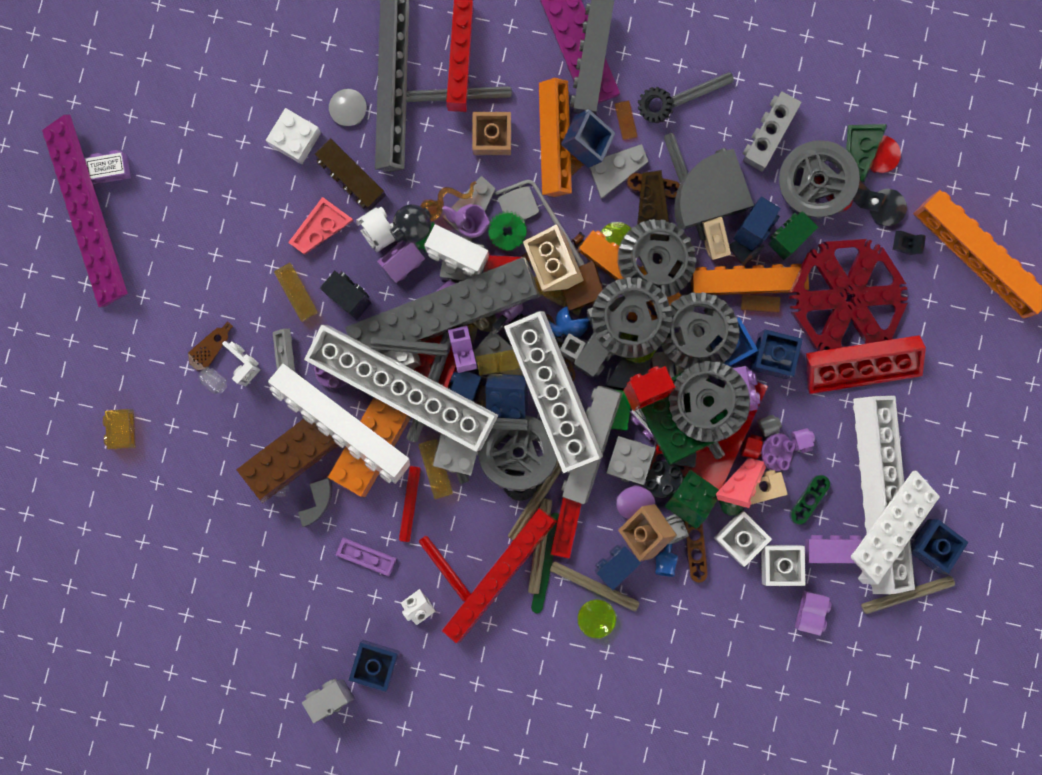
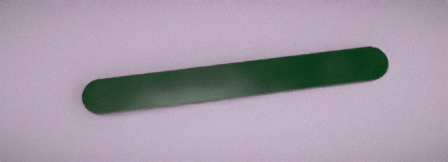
[531,513,559,613]

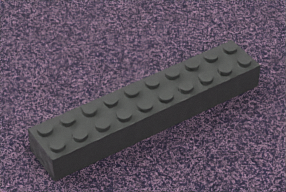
[345,257,540,354]

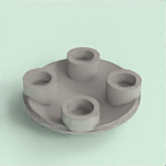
[329,89,367,126]

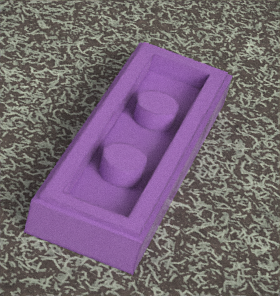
[336,537,397,576]

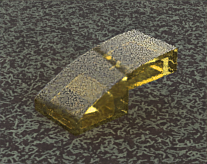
[476,350,521,375]

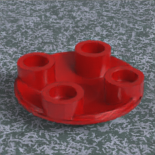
[870,136,901,173]

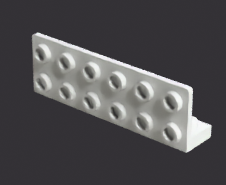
[851,471,940,585]

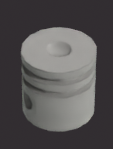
[665,514,689,544]

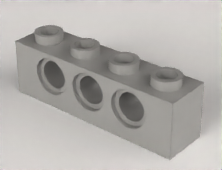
[742,91,801,172]

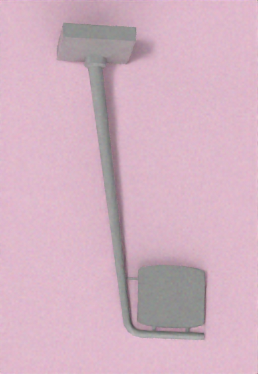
[495,180,625,325]

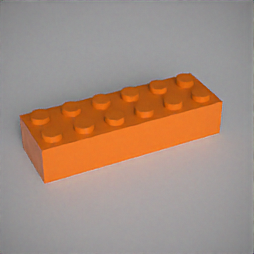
[328,397,411,497]

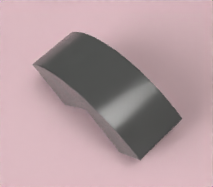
[298,478,333,527]

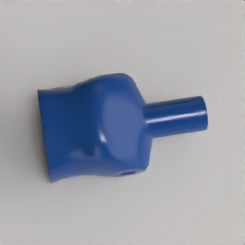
[655,544,678,577]

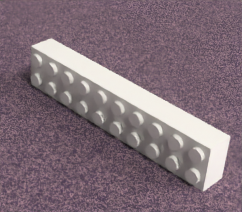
[304,325,498,452]
[853,396,915,594]

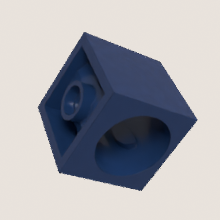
[750,329,803,379]

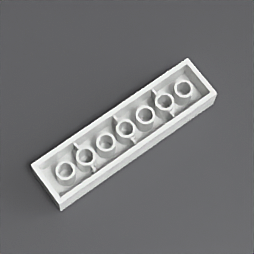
[504,311,603,473]
[268,364,410,484]

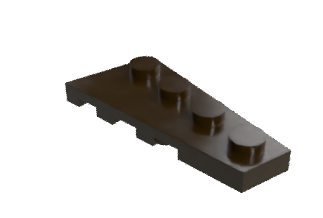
[637,170,669,241]

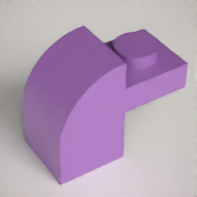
[448,326,477,373]

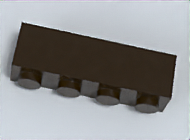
[315,138,386,211]

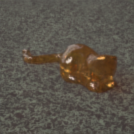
[420,181,477,221]

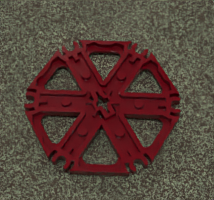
[789,239,908,351]

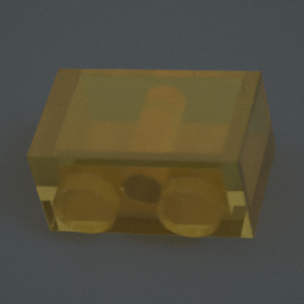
[103,409,136,450]

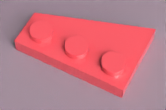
[288,197,354,255]
[716,458,766,508]

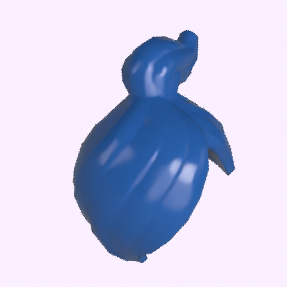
[549,307,590,338]

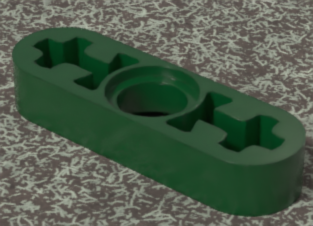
[789,475,830,524]

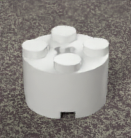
[356,207,396,252]

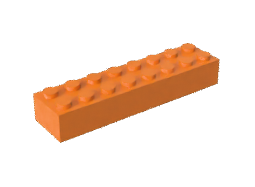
[913,190,1042,319]

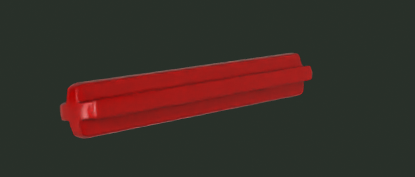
[399,466,421,542]
[419,536,471,601]

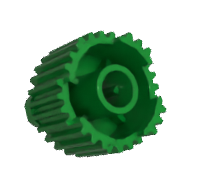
[488,210,527,251]

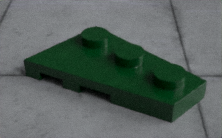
[846,124,887,182]

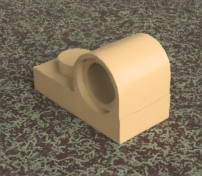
[702,217,731,260]

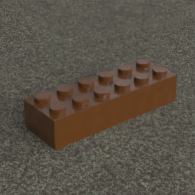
[236,398,339,504]

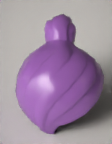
[442,204,490,238]

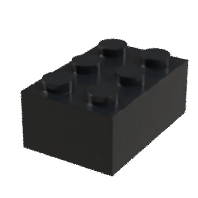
[320,270,371,320]

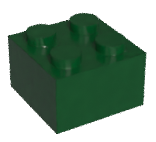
[768,211,818,260]
[665,470,719,529]

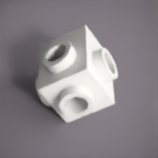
[401,589,436,625]

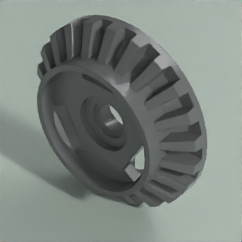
[779,140,860,218]
[617,219,696,297]
[591,277,672,358]
[661,292,739,369]
[669,361,750,442]
[478,415,557,492]

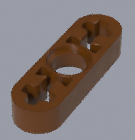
[627,173,680,199]

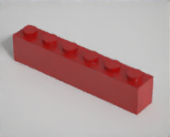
[446,0,474,112]

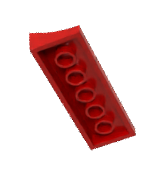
[806,335,926,394]
[684,382,768,490]

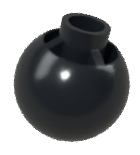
[389,204,432,243]

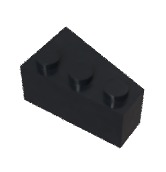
[605,335,653,390]

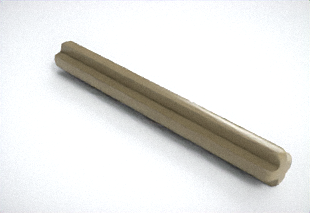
[508,459,562,540]
[528,498,552,594]
[550,562,640,611]
[861,576,955,614]

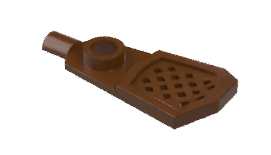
[188,321,233,371]

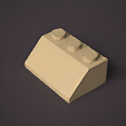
[523,224,584,292]

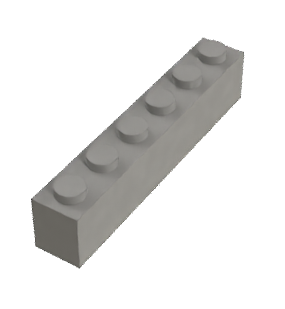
[561,386,623,504]

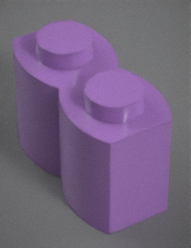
[795,591,831,636]

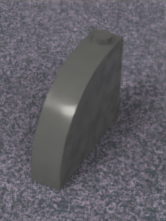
[675,148,754,230]

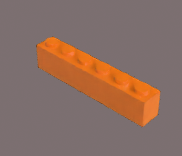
[539,78,572,197]
[577,230,682,311]
[691,264,809,295]

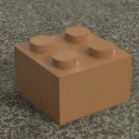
[472,112,511,155]
[618,504,677,561]

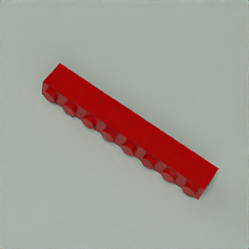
[442,508,557,644]

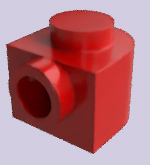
[741,434,763,460]

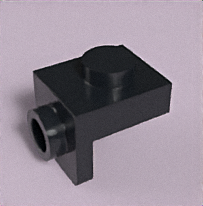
[892,230,926,255]

